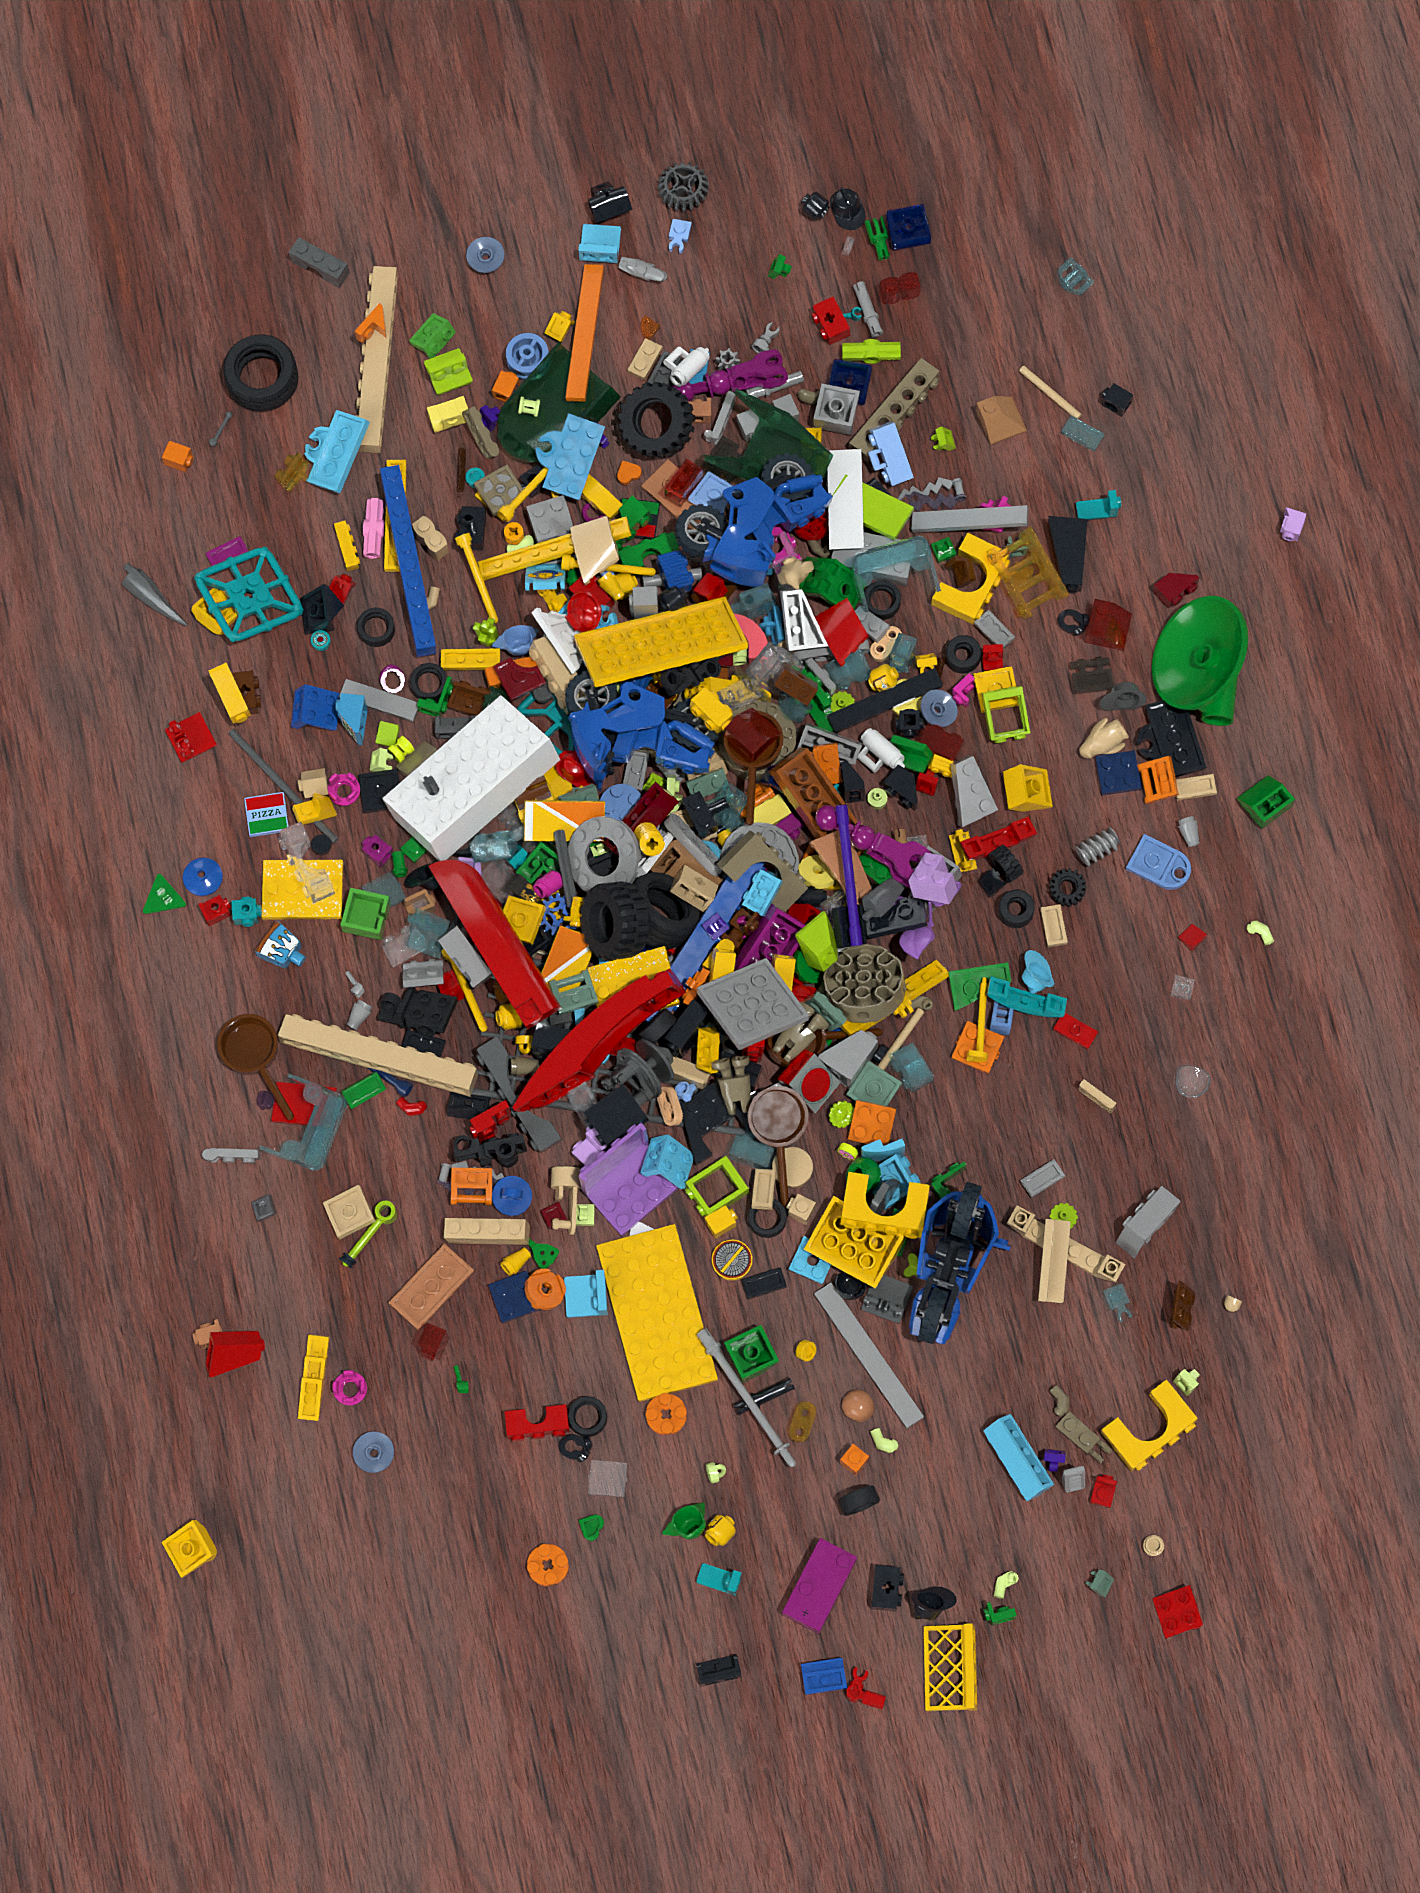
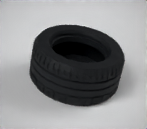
[223,334,299,412]
[632,872,700,949]

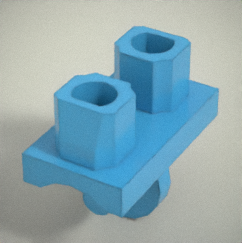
[759,606,786,647]

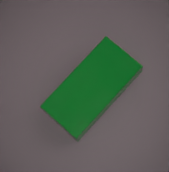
[341,1071,386,1109]

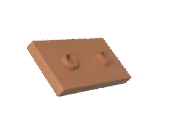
[641,460,710,535]
[389,1243,475,1331]

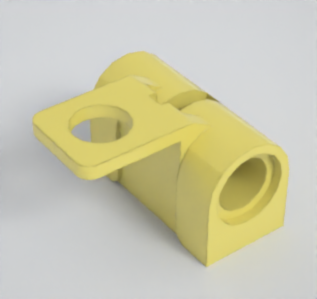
[427,396,468,433]

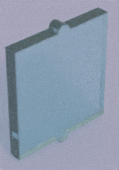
[361,871,406,907]

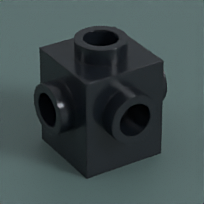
[895,709,923,739]

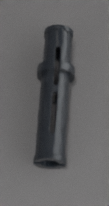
[734,1377,795,1416]

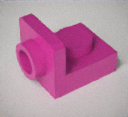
[952,673,975,708]

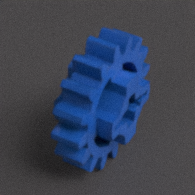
[540,893,576,935]

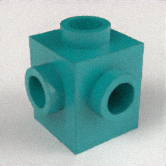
[232,897,262,927]

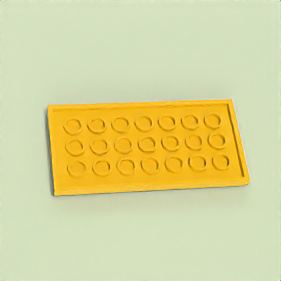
[574,597,748,687]
[596,1224,718,1402]

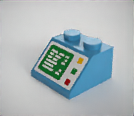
[336,693,368,746]

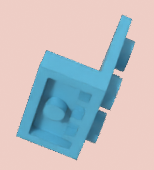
[579,224,621,263]
[742,869,783,916]
[640,1134,694,1189]
[564,1270,608,1318]

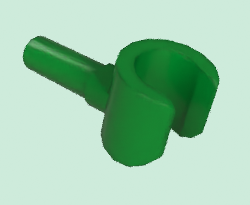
[454,1365,469,1393]

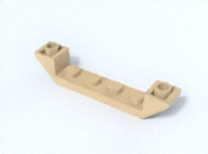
[1007,1206,1125,1283]

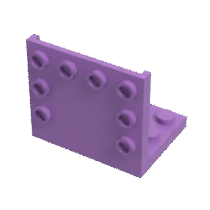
[579,1123,679,1237]

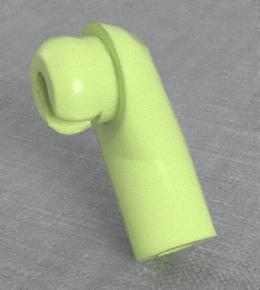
[507,535,534,553]
[1247,920,1274,945]
[870,1428,898,1453]
[994,1571,1019,1599]

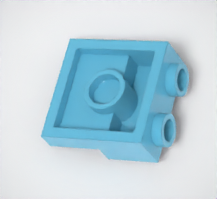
[872,1154,921,1210]

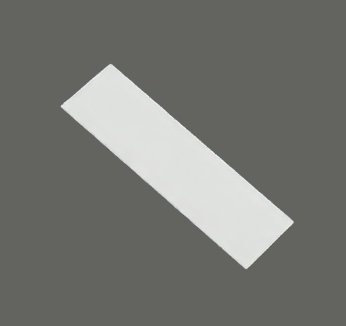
[827,449,864,549]

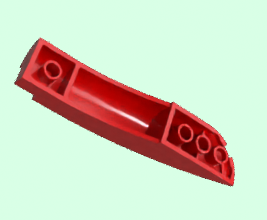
[429,860,562,1029]
[512,968,687,1112]

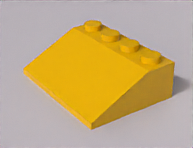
[804,1196,906,1289]

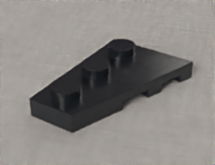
[866,896,928,939]

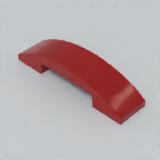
[960,816,1037,860]

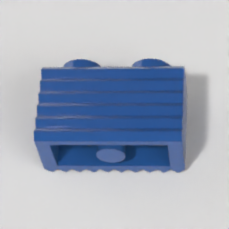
[656,549,694,592]

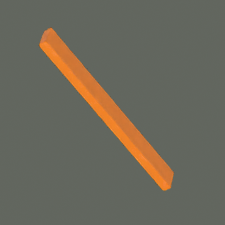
[565,264,604,402]

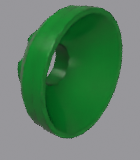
[846,1157,881,1194]

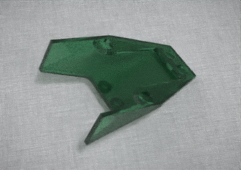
[700,387,833,480]

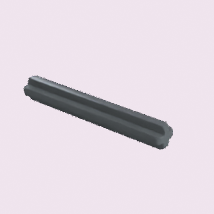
[554,830,577,908]

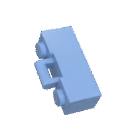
[868,421,914,486]

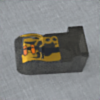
[504,874,543,904]

